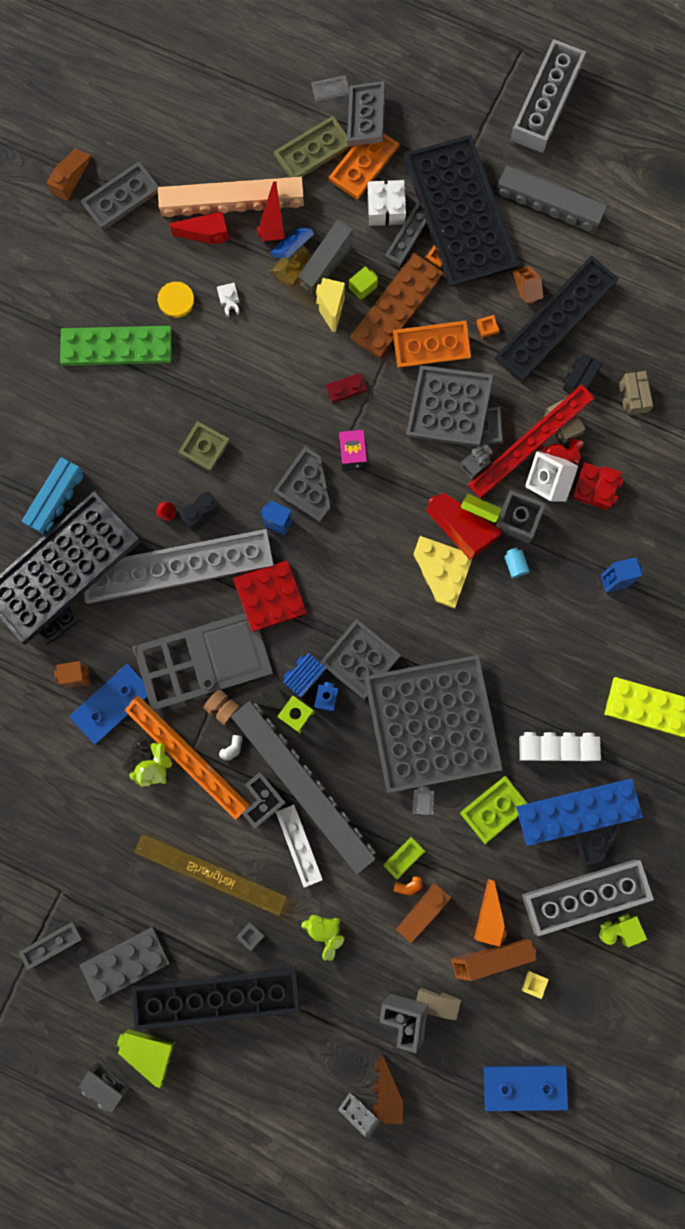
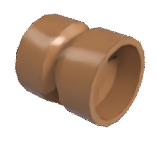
[204,689,240,726]

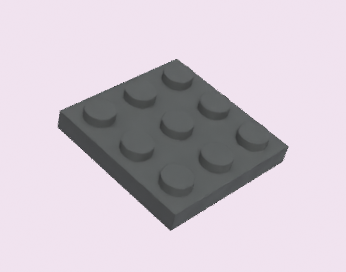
[320,619,401,700]

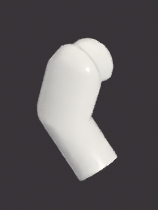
[219,735,242,761]

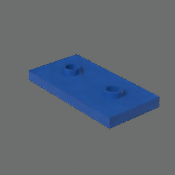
[69,664,148,745]
[483,1065,568,1111]

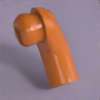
[393,876,422,896]

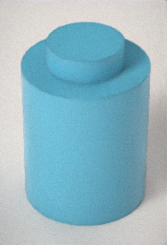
[504,548,530,578]

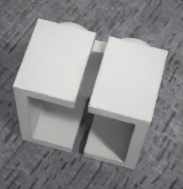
[367,180,406,226]

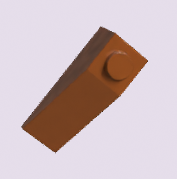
[47,148,92,201]
[396,883,451,943]

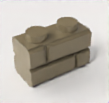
[619,371,654,415]

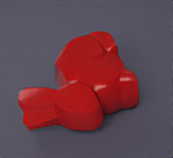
[539,438,584,465]

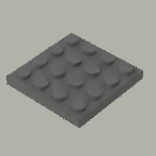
[406,365,494,447]

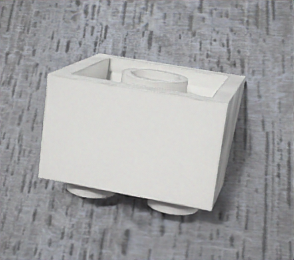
[525,452,578,501]

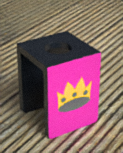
[339,430,367,471]

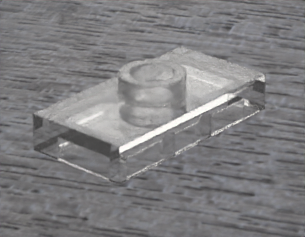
[311,75,350,102]

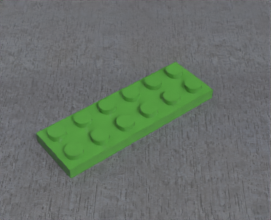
[60,326,172,366]

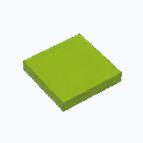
[461,494,502,523]

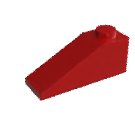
[257,181,284,242]
[169,212,229,244]

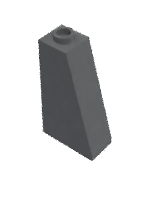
[298,219,353,295]

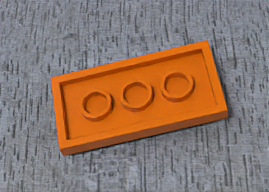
[329,134,399,200]
[393,321,471,368]

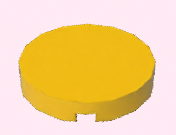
[157,282,194,318]

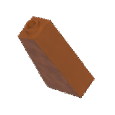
[451,939,536,981]

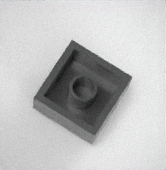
[495,490,546,544]

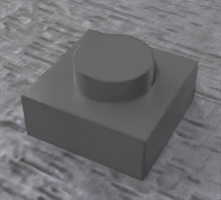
[236,921,265,951]

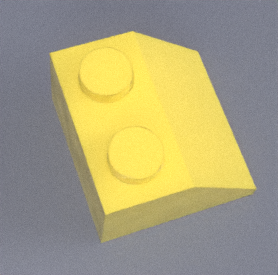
[316,278,345,332]

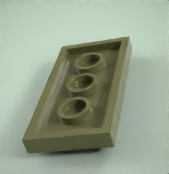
[274,116,353,178]

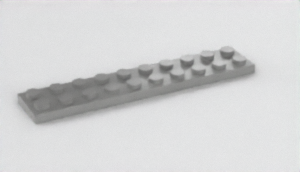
[84,529,273,604]

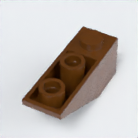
[373,1053,403,1125]

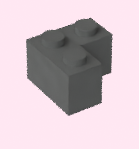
[242,772,286,829]
[380,994,428,1053]

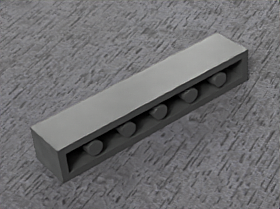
[496,165,607,232]

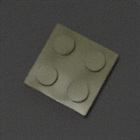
[178,421,230,472]

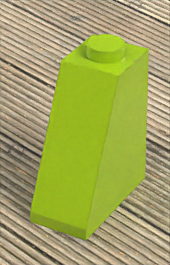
[117,1029,174,1088]

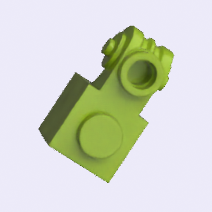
[599,913,647,947]

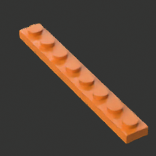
[124,696,250,820]

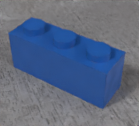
[601,557,643,593]

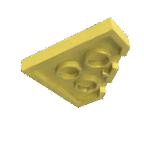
[413,536,472,609]

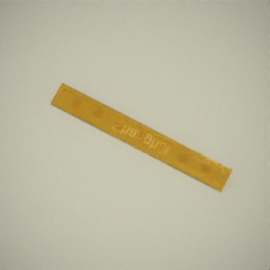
[134,834,287,916]

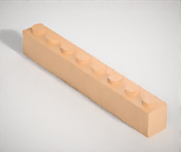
[158,177,304,217]

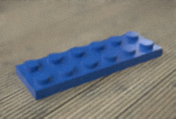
[516,779,643,846]

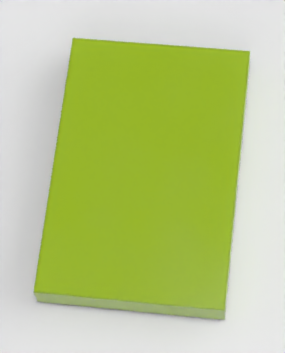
[460,776,528,844]

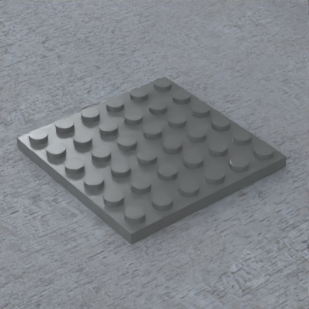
[364,655,502,793]

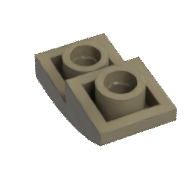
[416,988,461,1020]

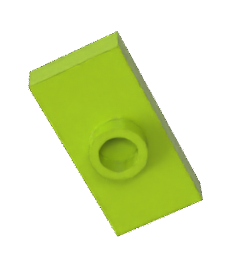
[383,837,425,879]

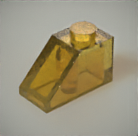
[270,245,312,285]

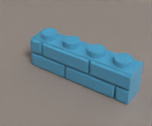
[22,457,83,535]

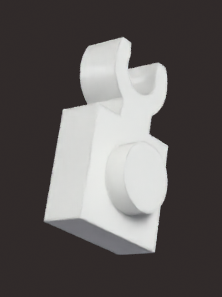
[217,283,239,317]

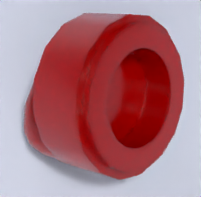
[157,501,176,521]

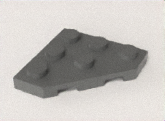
[273,446,330,523]

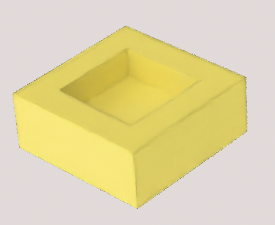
[521,971,549,999]

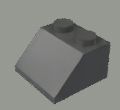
[78,1062,130,1113]

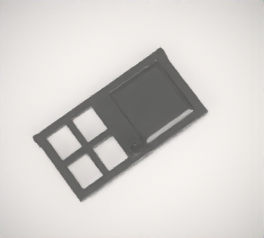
[132,613,273,710]

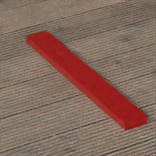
[468,384,594,499]

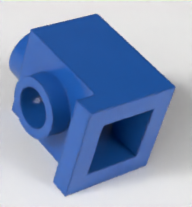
[314,682,338,713]

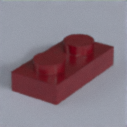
[326,373,367,404]

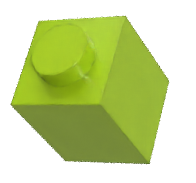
[349,266,378,300]

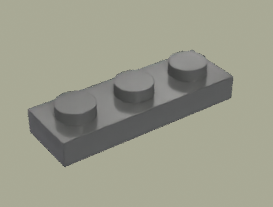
[19,921,83,970]

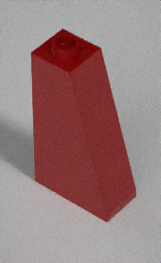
[426,492,502,560]

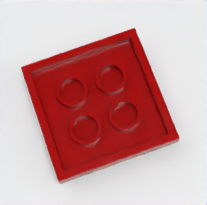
[233,561,306,633]

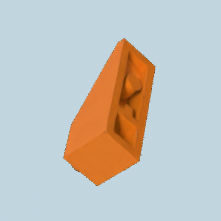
[474,879,507,947]

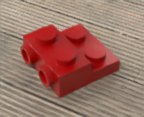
[572,462,623,510]

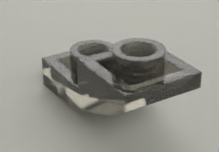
[122,732,157,774]

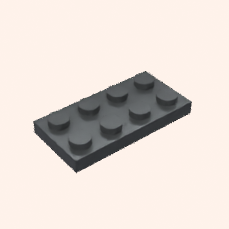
[347,81,386,146]
[81,162,159,231]
[80,927,170,1002]

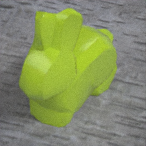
[129,743,172,787]
[301,915,345,961]

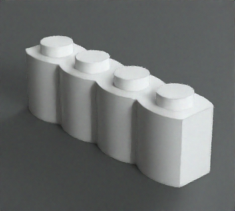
[519,732,601,761]

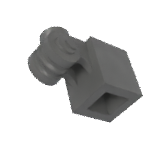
[460,445,493,480]

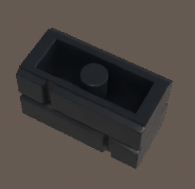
[562,354,603,394]

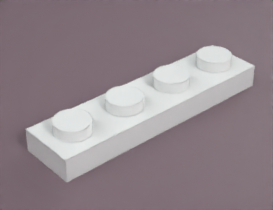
[276,805,323,887]

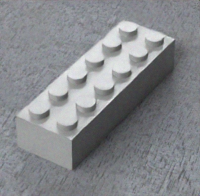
[510,39,586,153]
[522,859,654,936]

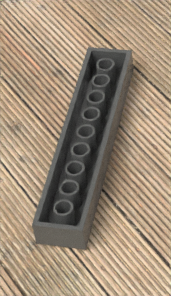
[231,701,376,875]

